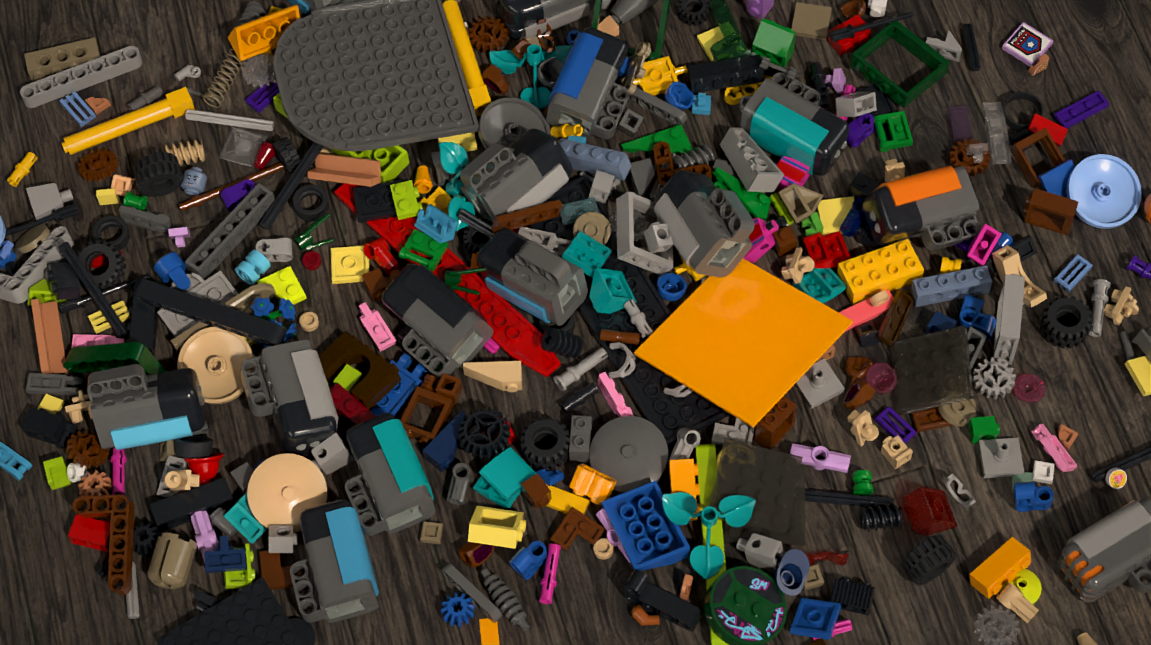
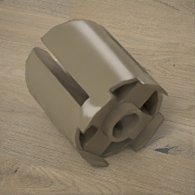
[147,533,197,589]

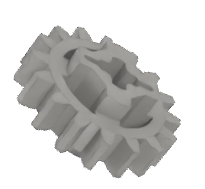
[972,357,1016,399]

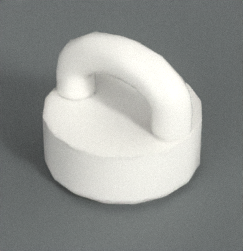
[67,462,87,482]

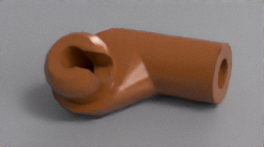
[631,605,660,626]

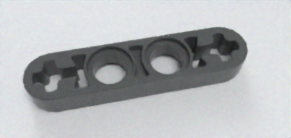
[625,87,688,126]
[441,563,503,623]

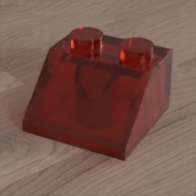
[903,487,958,535]

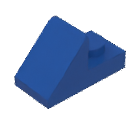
[0,240,17,270]

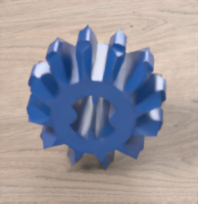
[440,592,475,628]

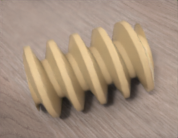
[165,140,205,166]

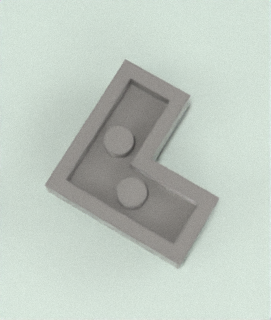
[711,417,755,450]

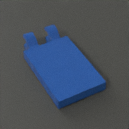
[370,353,427,417]

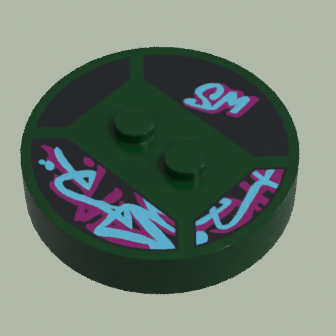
[704,566,787,645]

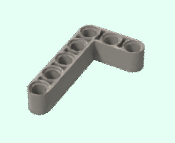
[0,226,74,304]

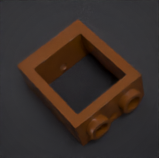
[1010,128,1065,187]
[1023,188,1079,236]
[400,386,454,446]
[755,396,797,452]

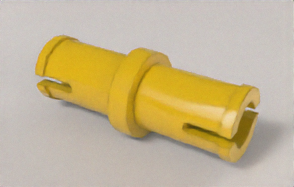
[550,124,583,139]
[7,152,38,187]

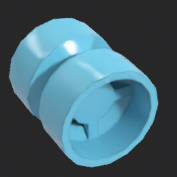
[235,250,271,285]

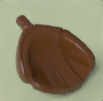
[840,0,868,19]
[845,357,873,389]

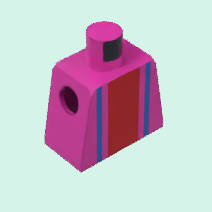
[773,156,810,192]
[744,218,779,263]

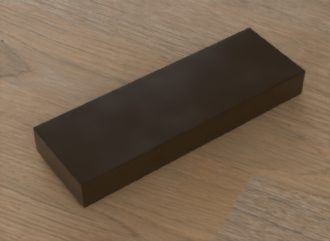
[876,289,915,348]

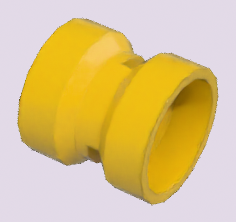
[940,257,962,274]

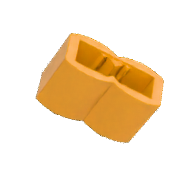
[569,464,617,505]

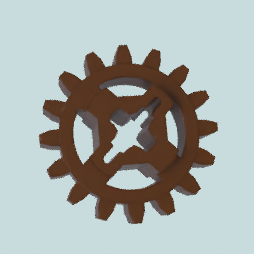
[469,16,508,53]
[949,138,990,177]
[78,148,119,182]
[66,430,110,469]

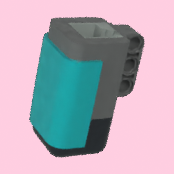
[740,72,850,176]
[345,413,436,536]

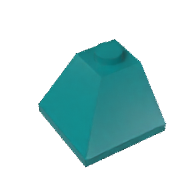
[589,268,637,314]

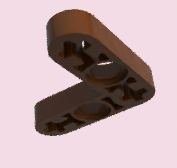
[653,141,713,188]

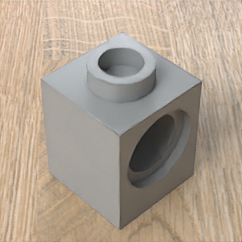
[588,170,615,204]
[643,222,674,253]
[269,525,297,553]

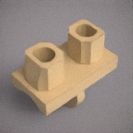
[885,159,905,183]
[781,247,815,284]
[1104,287,1139,325]
[65,390,92,424]
[847,410,879,447]
[163,470,200,491]

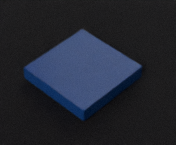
[1038,159,1075,198]
[790,598,841,640]

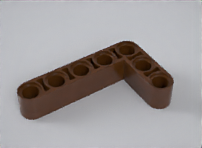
[72,495,135,596]

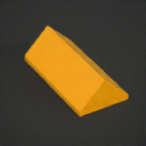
[228,4,300,61]

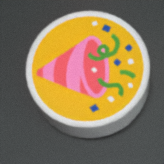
[1106,468,1127,489]

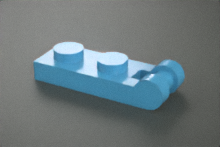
[0,442,33,481]

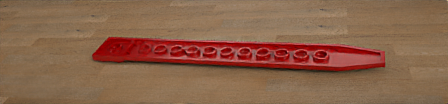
[334,183,561,377]

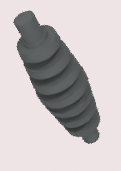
[481,568,530,631]

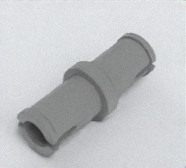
[623,299,653,338]

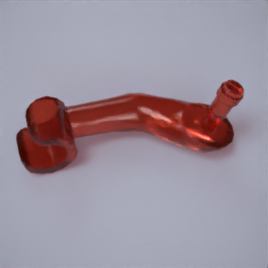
[806,551,849,566]

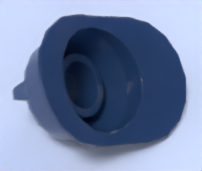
[773,549,810,596]

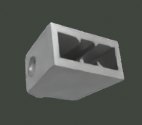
[26,183,74,224]
[311,433,354,475]
[736,533,784,574]

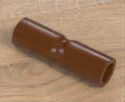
[600,329,640,345]

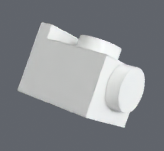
[868,0,888,18]

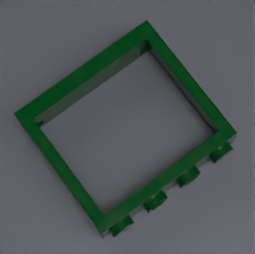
[592,0,671,60]
[850,21,950,108]

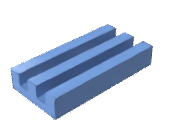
[59,91,96,127]
[1053,254,1093,293]

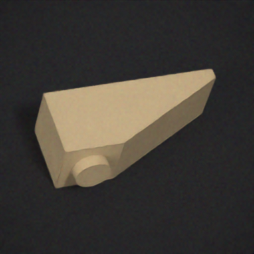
[463,361,522,392]

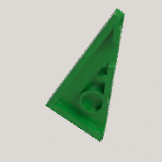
[621,124,694,155]
[712,167,771,221]

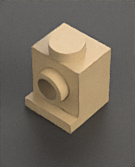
[881,435,913,470]

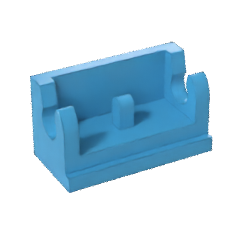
[414,204,457,243]

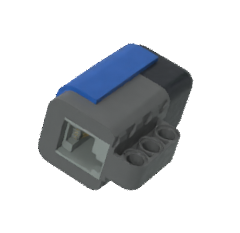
[546,27,630,139]

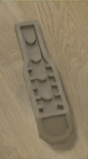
[171,283,276,355]

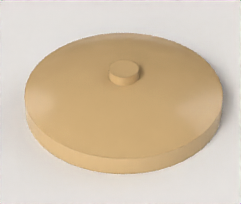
[177,327,254,404]
[247,453,327,533]

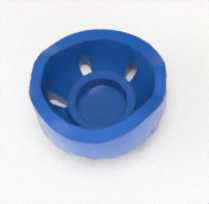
[665,82,694,111]
[657,273,687,301]

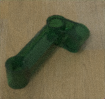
[710,0,747,61]

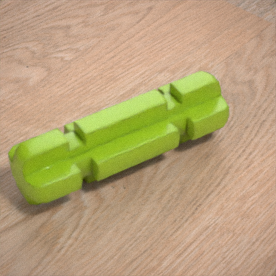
[770,192,794,226]

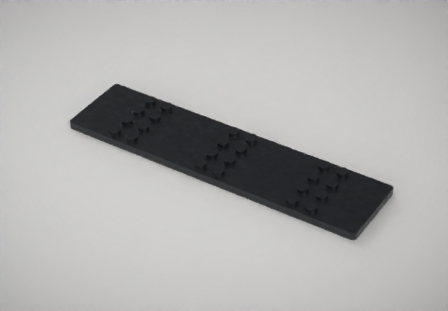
[528,176,730,446]

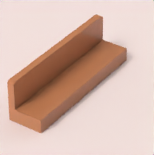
[307,153,381,187]
[31,299,68,374]

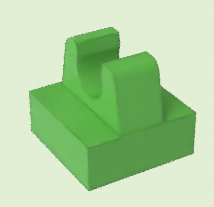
[801,212,824,236]

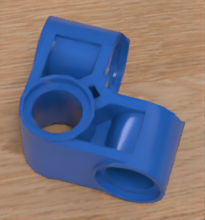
[957,294,997,340]
[1014,482,1054,512]
[509,541,547,580]

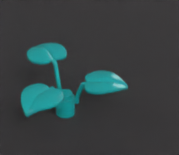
[489,44,572,110]
[438,142,475,231]
[662,492,756,579]

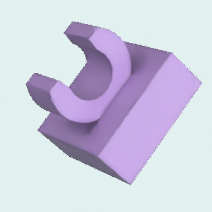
[825,68,846,94]
[168,227,190,247]

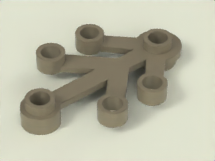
[617,42,651,99]

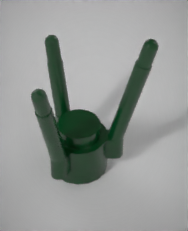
[294,213,334,251]
[445,268,486,295]

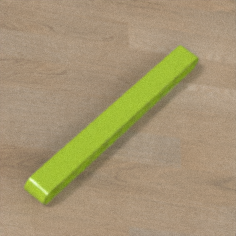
[695,444,729,645]

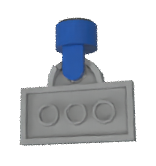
[154,252,238,337]

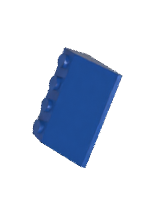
[601,481,690,571]

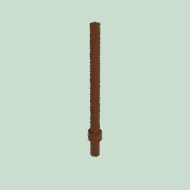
[178,163,284,211]

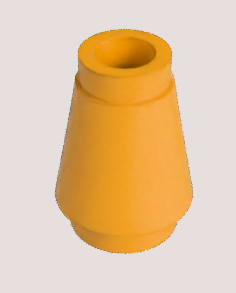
[414,165,432,194]

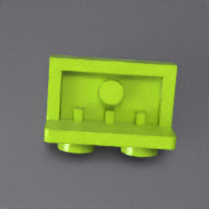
[390,180,423,220]
[224,543,255,589]

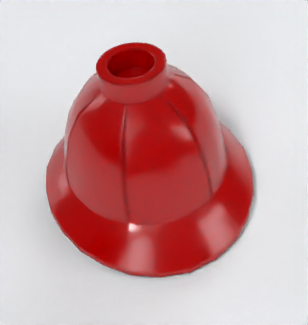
[183,452,225,484]

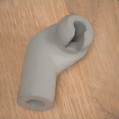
[174,65,201,82]

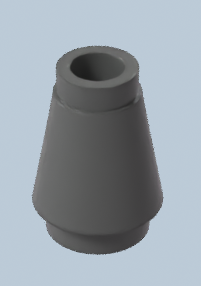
[209,507,238,537]

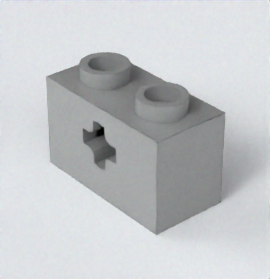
[836,92,877,117]

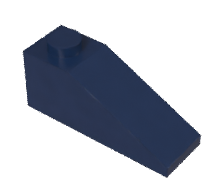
[423,410,466,472]

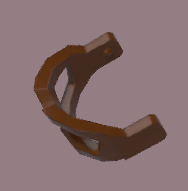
[537,19,556,53]

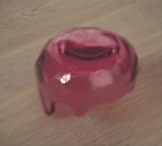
[866,363,897,394]

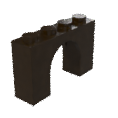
[319,332,401,410]

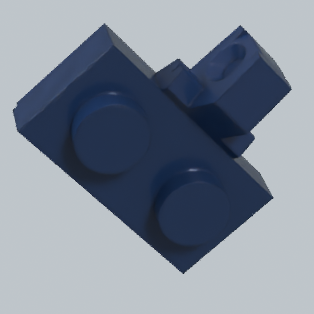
[204,536,246,573]

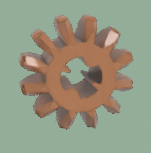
[78,470,112,496]

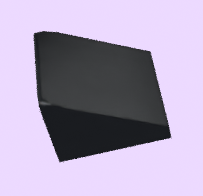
[854,322,880,348]

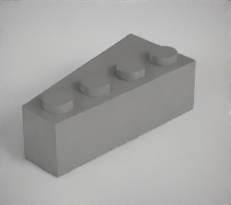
[720,127,784,193]

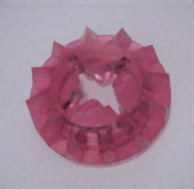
[1014,374,1046,404]

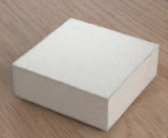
[1032,460,1055,484]

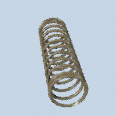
[203,49,245,108]

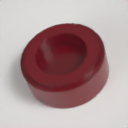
[302,251,322,271]

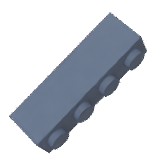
[559,138,632,181]

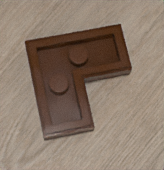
[911,388,953,433]
[550,507,605,551]
[259,550,303,590]

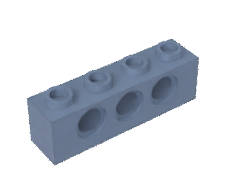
[911,266,992,307]

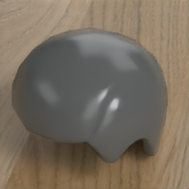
[537,57,563,87]

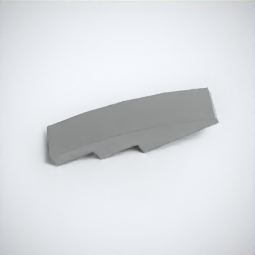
[518,227,572,257]

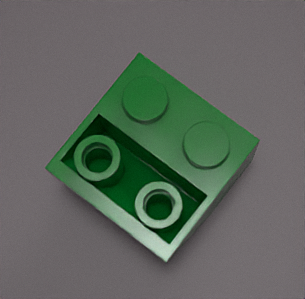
[752,18,796,67]

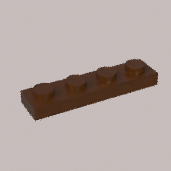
[491,200,563,235]

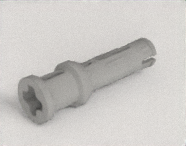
[1089,279,1110,337]
[554,347,608,391]

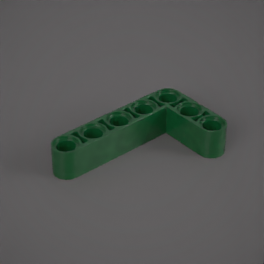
[63,342,166,377]

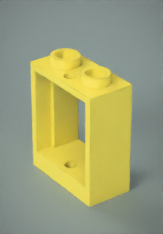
[468,506,526,549]

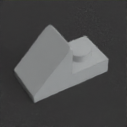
[926,31,962,62]

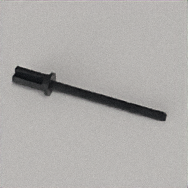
[829,12,915,42]
[5,204,80,237]
[58,274,151,314]

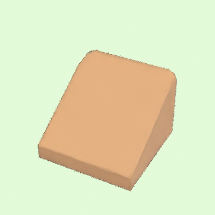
[598,15,619,36]
[110,174,135,196]

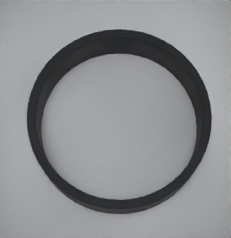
[1002,92,1044,131]

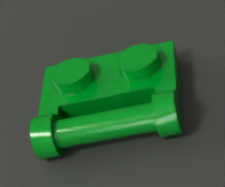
[874,111,913,152]
[399,229,448,271]

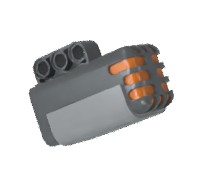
[1057,496,1151,603]

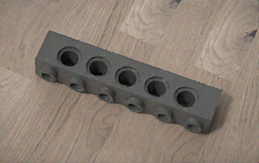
[185,183,275,280]

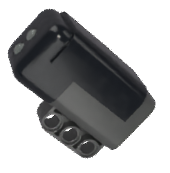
[382,263,494,379]

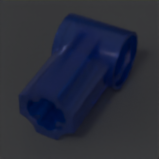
[839,198,866,237]

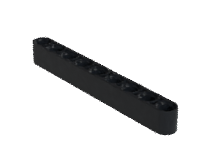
[131,278,287,346]

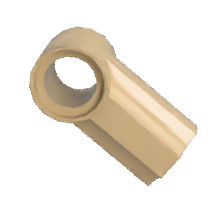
[996,582,1039,623]

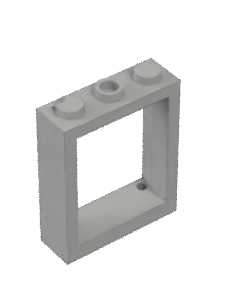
[616,191,673,275]
[993,274,1025,365]

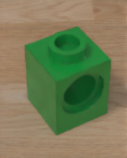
[969,416,1000,444]

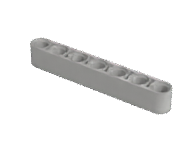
[20,46,142,108]

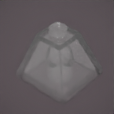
[219,127,267,168]

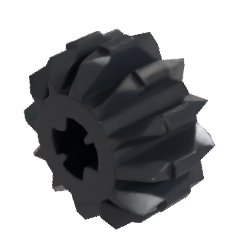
[133,522,162,556]

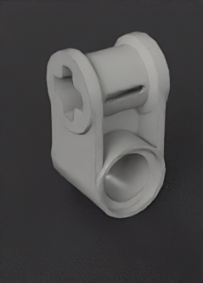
[256,238,293,262]

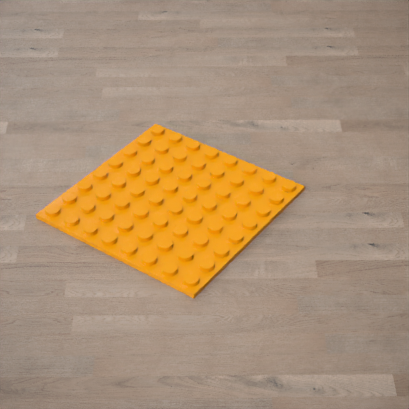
[634,258,853,428]

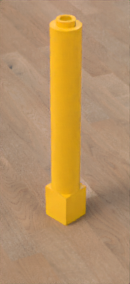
[442,0,492,116]
[61,87,195,155]

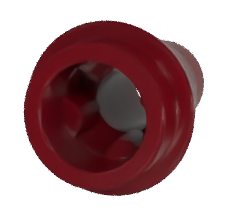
[253,142,276,170]

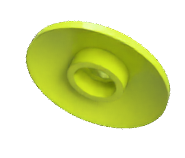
[1001,569,1042,604]

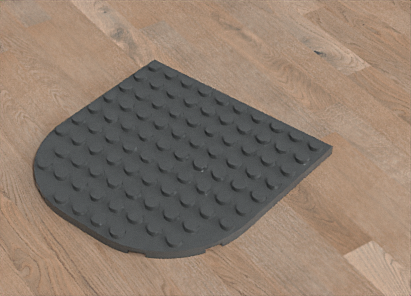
[274,0,479,151]

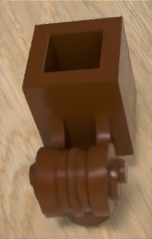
[362,268,401,302]
[420,373,462,405]

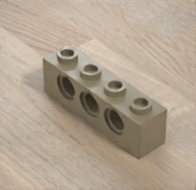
[24,37,101,81]

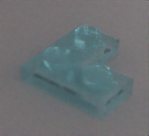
[560,197,599,225]

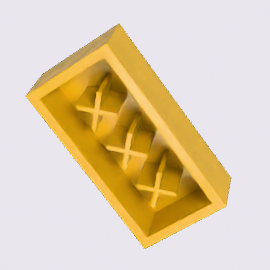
[837,239,924,305]

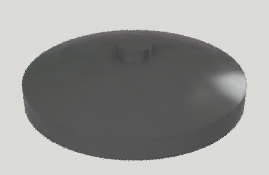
[478,98,551,149]
[589,416,669,494]

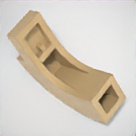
[992,245,1047,308]

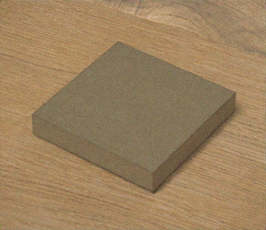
[792,2,832,40]

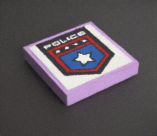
[1002,22,1053,66]

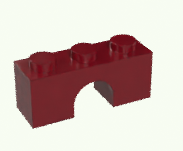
[330,383,376,426]

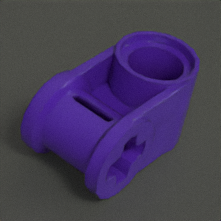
[847,113,874,148]
[220,180,255,212]

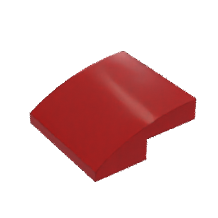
[803,231,851,269]

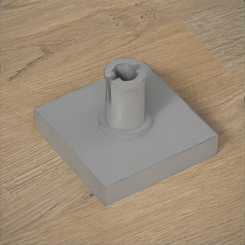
[795,358,845,409]
[978,438,1024,478]

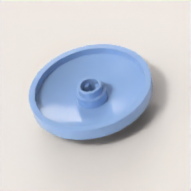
[1066,154,1142,229]

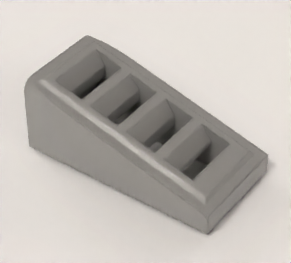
[157,456,189,498]

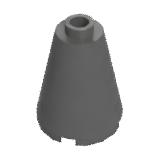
[610,0,659,25]

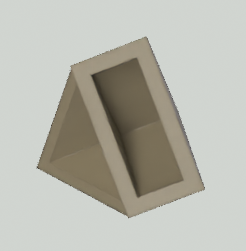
[778,183,824,223]

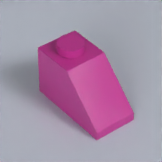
[967,224,1002,266]

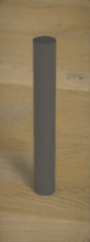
[1120,331,1137,386]

